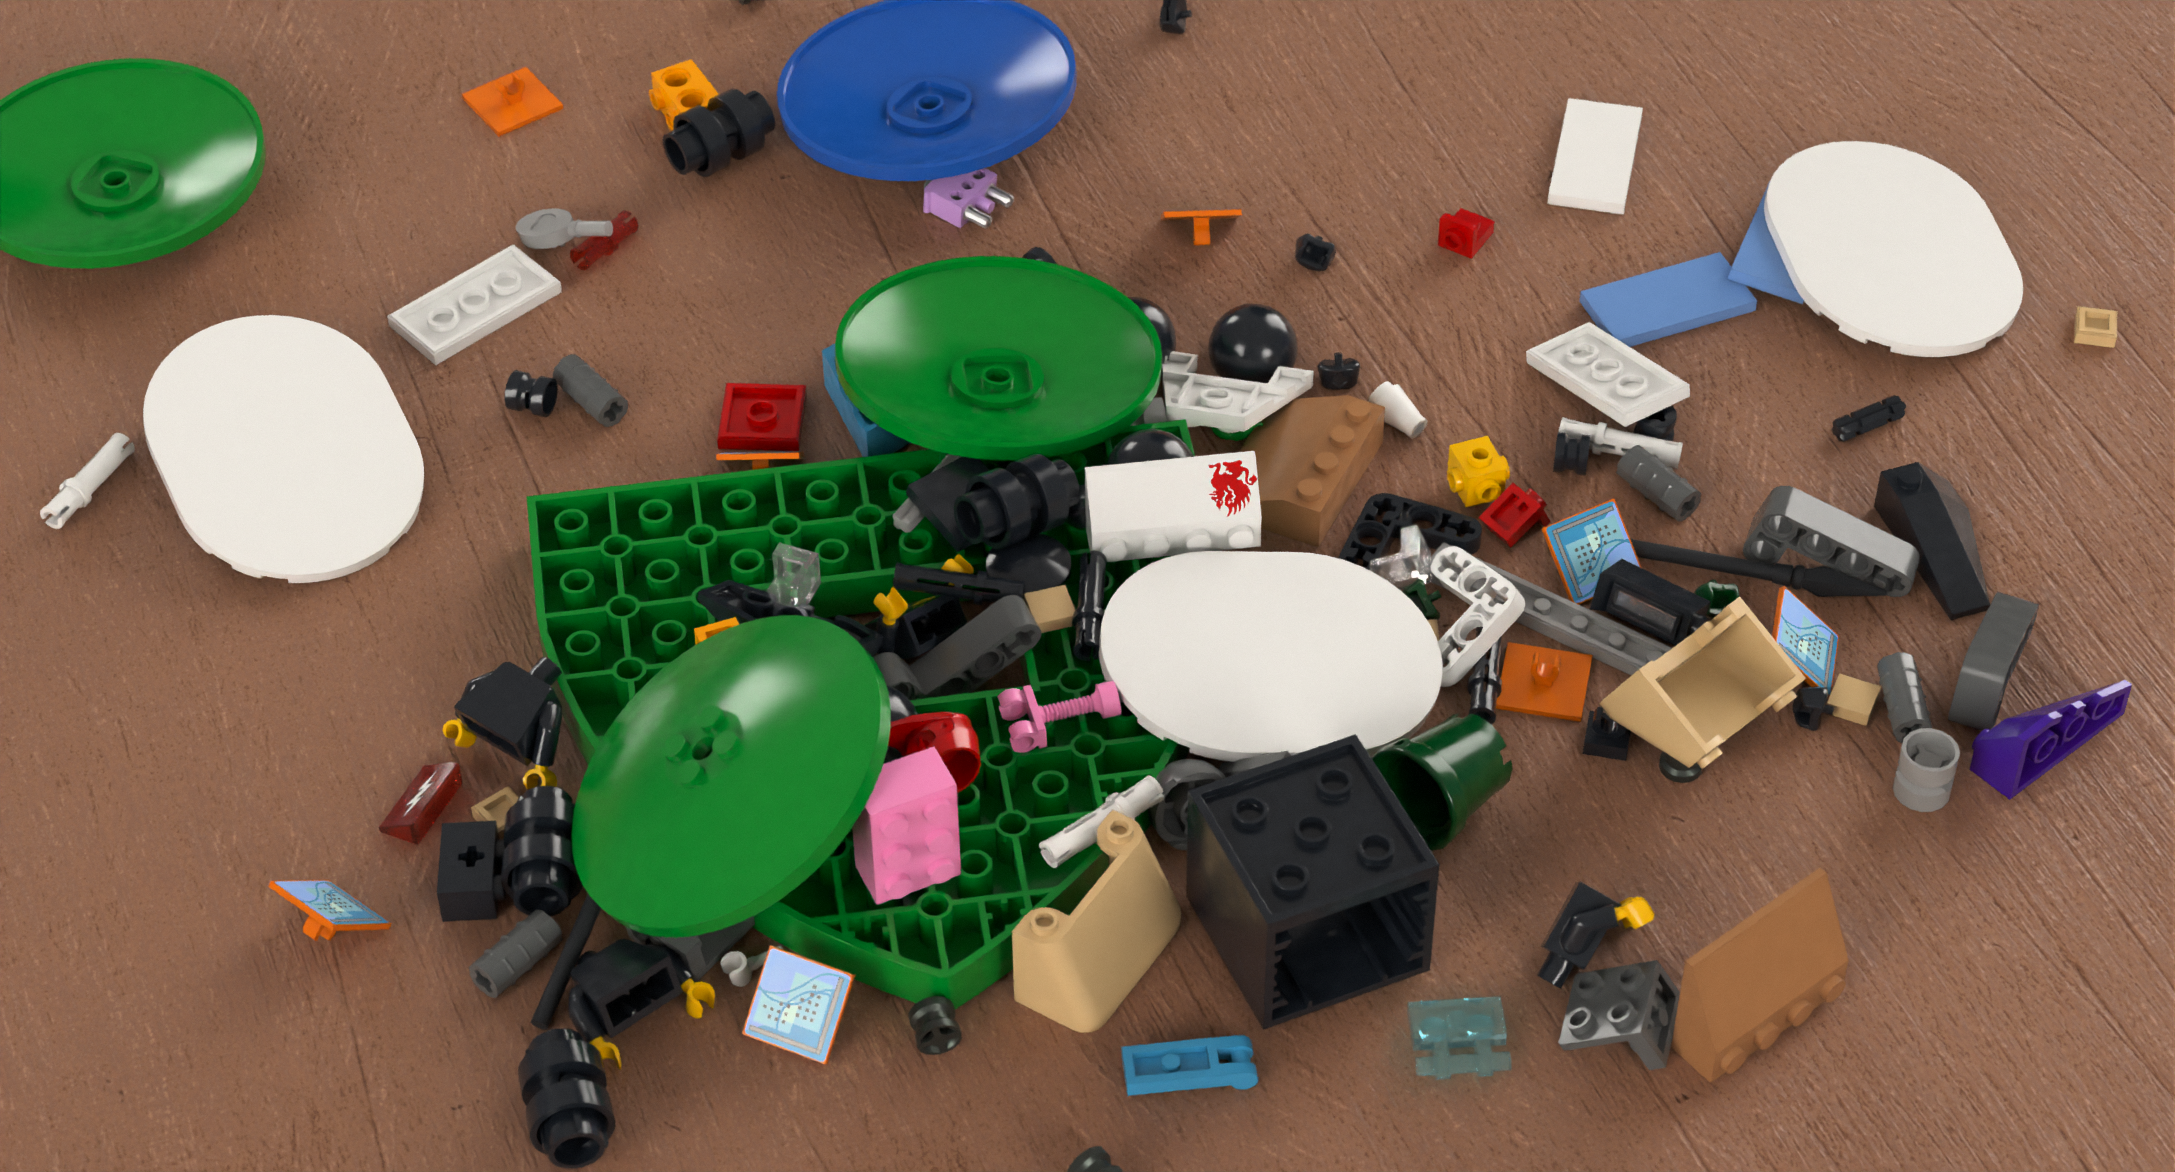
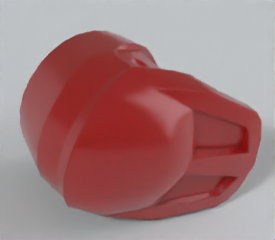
[888,712,981,793]

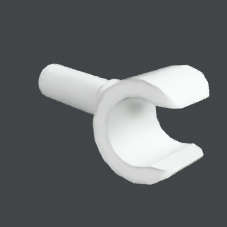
[720,945,783,987]

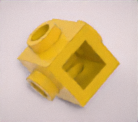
[1447,436,1510,507]

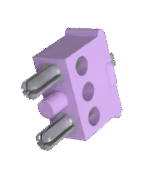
[923,168,1014,229]

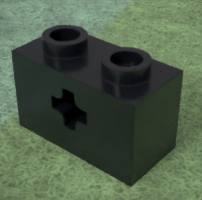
[437,821,506,922]

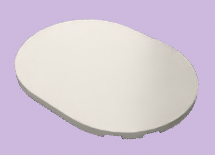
[1764,141,2023,357]
[143,315,424,583]
[1098,551,1443,762]

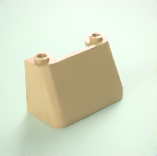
[1599,597,1806,769]
[1012,809,1181,1033]

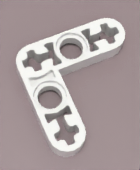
[1431,546,1525,687]

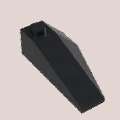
[1874,462,1990,620]
[697,580,883,658]

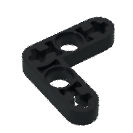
[1338,493,1482,574]

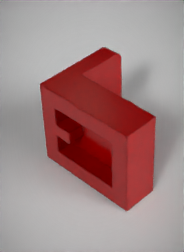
[1438,208,1495,259]
[1478,483,1551,548]

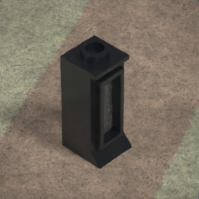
[1590,559,1711,646]

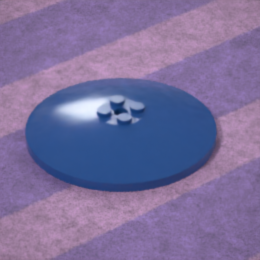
[777,0,1077,181]

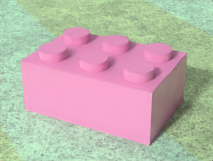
[852,747,961,905]

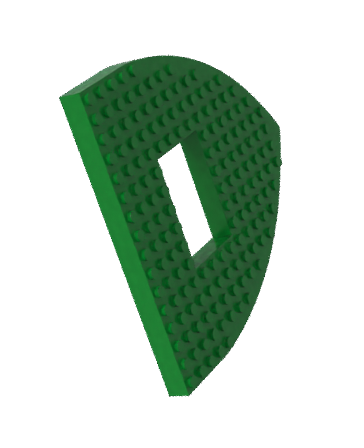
[526,419,1195,1009]

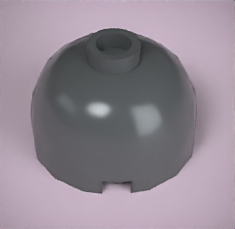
[1148,759,1226,850]

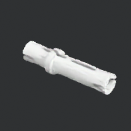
[1559,417,1683,469]
[40,433,135,529]
[1039,775,1165,868]

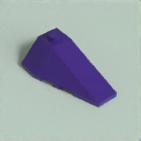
[1969,680,2132,800]

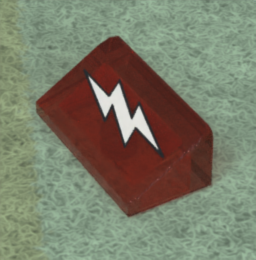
[379,762,463,845]

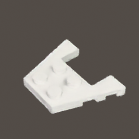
[1161,351,1313,433]

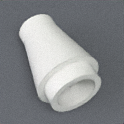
[1368,381,1428,439]

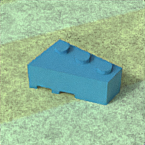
[822,343,911,457]

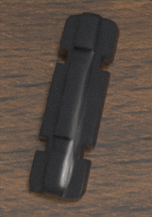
[1831,395,1906,442]

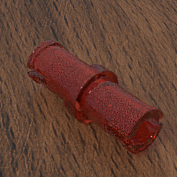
[570,211,639,270]

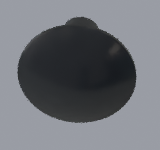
[986,533,1071,600]

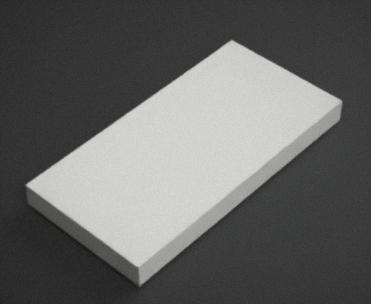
[1547,98,1643,214]
[387,244,562,365]
[1526,322,1690,427]

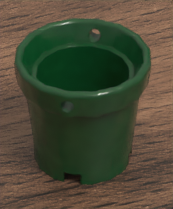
[1371,713,1513,851]

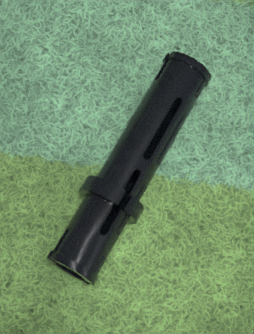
[1072,550,1107,661]
[893,562,1025,606]
[1467,627,1502,725]

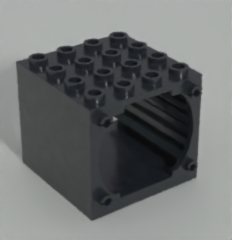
[1186,734,1439,1030]

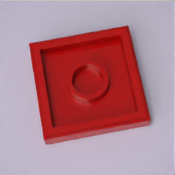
[717,383,807,451]

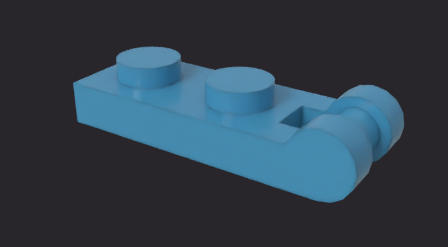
[1122,1035,1258,1096]

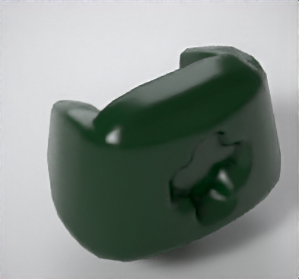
[1402,579,1442,620]
[1694,580,1739,618]

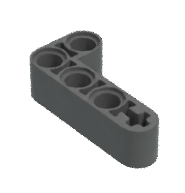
[1743,486,1920,597]
[1948,591,2039,731]
[873,595,1041,700]

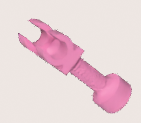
[997,681,1121,753]

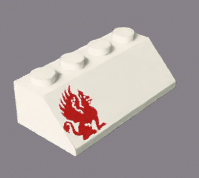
[1085,451,1262,562]

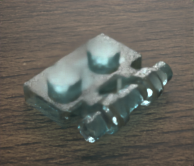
[1407,996,1511,1080]

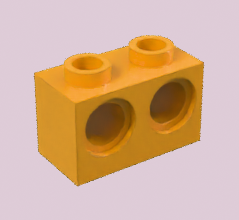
[649,59,719,131]

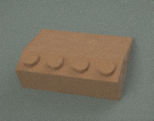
[1239,395,1385,547]
[1671,868,1849,1083]

